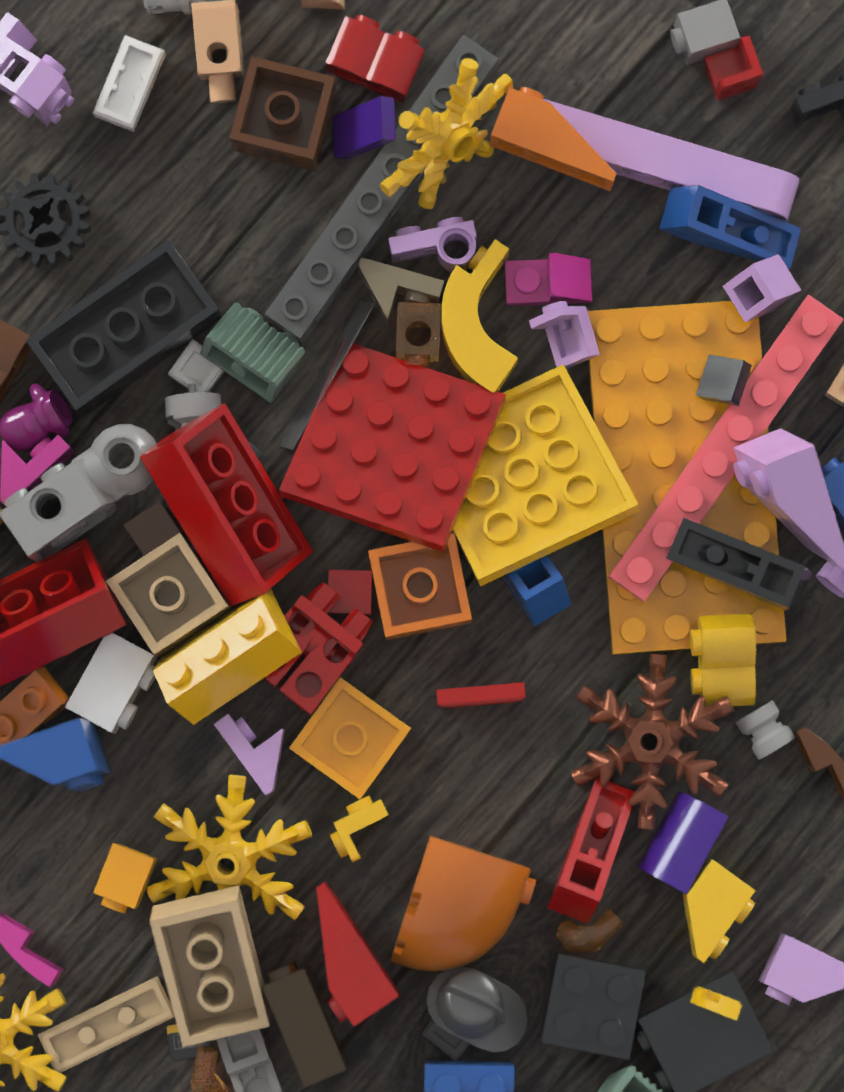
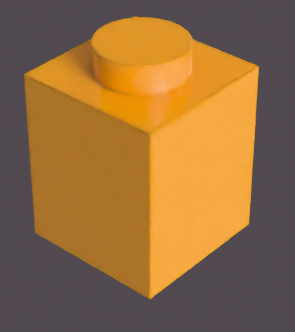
[93,843,158,913]

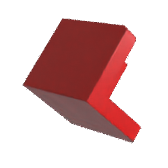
[703,35,763,101]

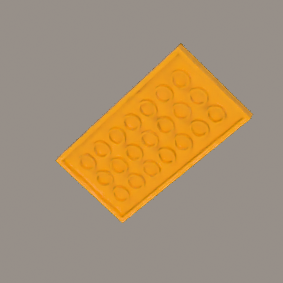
[587,301,786,655]

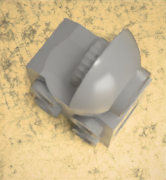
[0,424,156,562]

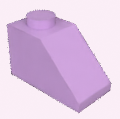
[758,933,844,1005]

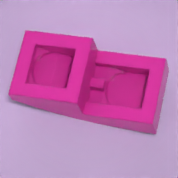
[0,911,64,987]

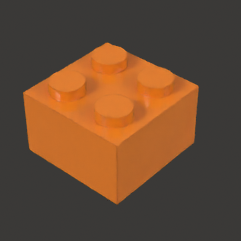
[368,533,472,640]

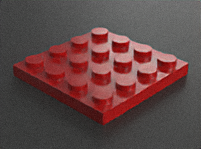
[279,341,506,552]

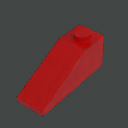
[547,777,635,924]

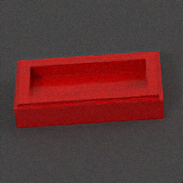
[436,682,526,709]

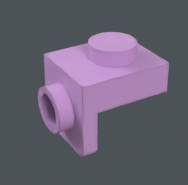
[529,301,600,369]

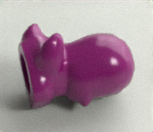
[0,383,73,452]

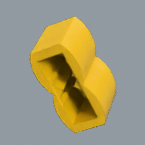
[690,613,756,707]

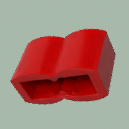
[326,15,425,103]

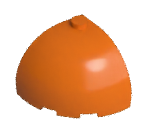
[390,836,536,971]

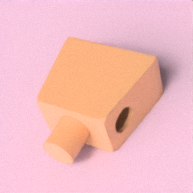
[191,0,244,103]

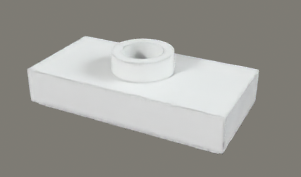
[93,35,166,132]

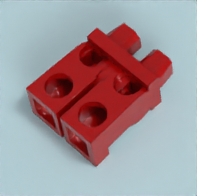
[263,582,373,717]

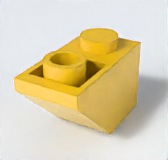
[682,859,755,963]

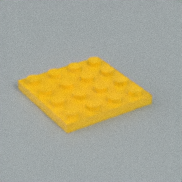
[453,365,640,586]

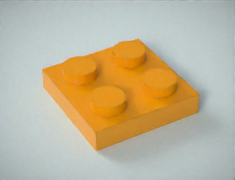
[289,677,411,800]

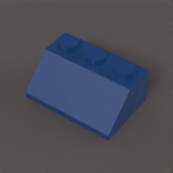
[0,718,112,792]

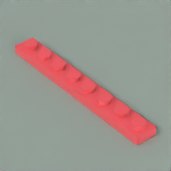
[608,294,844,603]

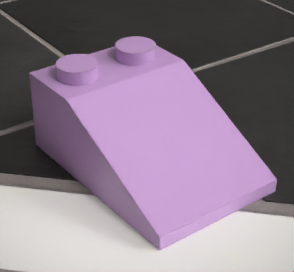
[733,428,844,570]

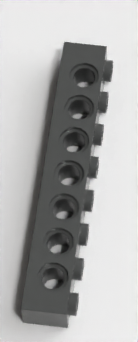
[265,35,499,347]

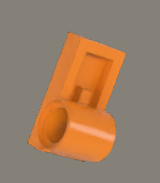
[0,667,70,746]

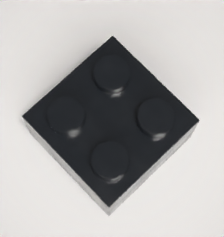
[539,952,646,1060]

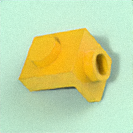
[330,796,389,862]

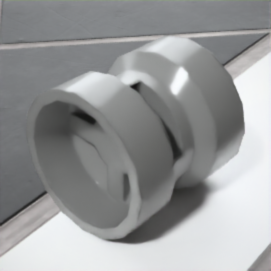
[735,700,796,760]

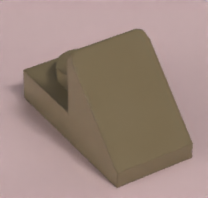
[358,257,444,325]

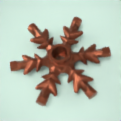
[571,654,734,829]

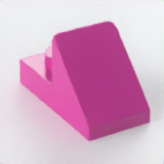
[504,253,592,306]
[0,435,75,505]

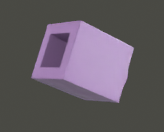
[723,254,801,323]

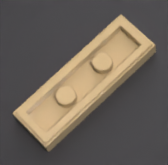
[38,975,175,1073]

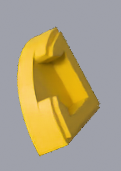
[690,986,742,1020]

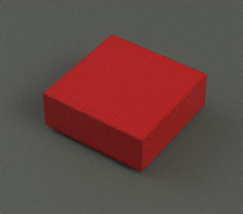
[328,570,372,615]

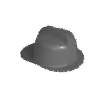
[426,967,528,1053]

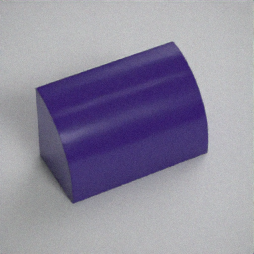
[636,791,729,894]

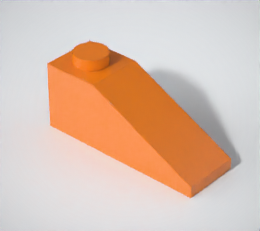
[490,87,616,191]

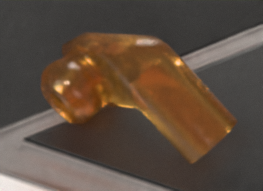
[557,909,624,952]
[191,1046,229,1092]

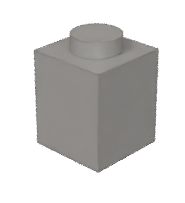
[670,0,740,65]

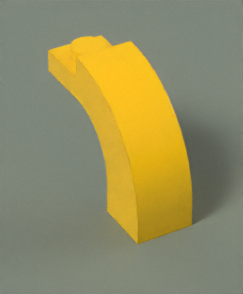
[441,239,518,394]

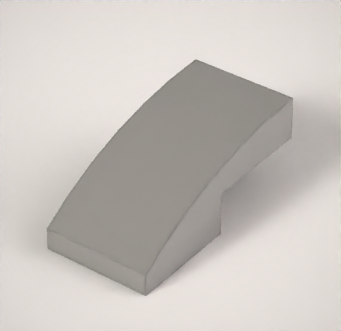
[216,1029,283,1092]

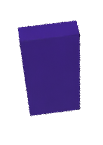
[332,96,396,160]

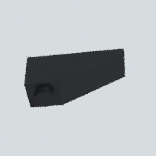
[667,518,812,614]

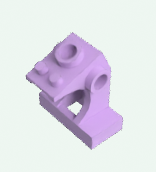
[0,13,75,126]

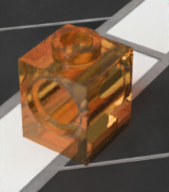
[396,302,441,368]

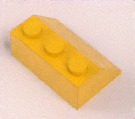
[153,588,302,725]

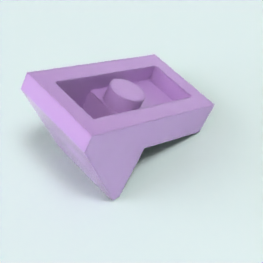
[214,714,285,796]

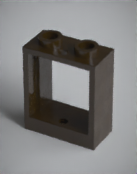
[262,961,349,1087]

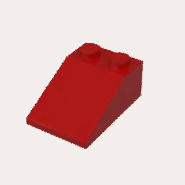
[317,881,399,1027]

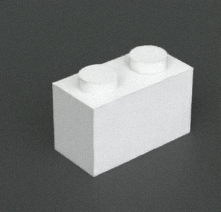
[65,633,157,734]

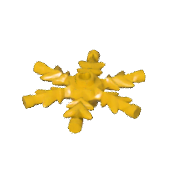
[379,58,513,209]
[147,774,312,920]
[0,973,67,1092]

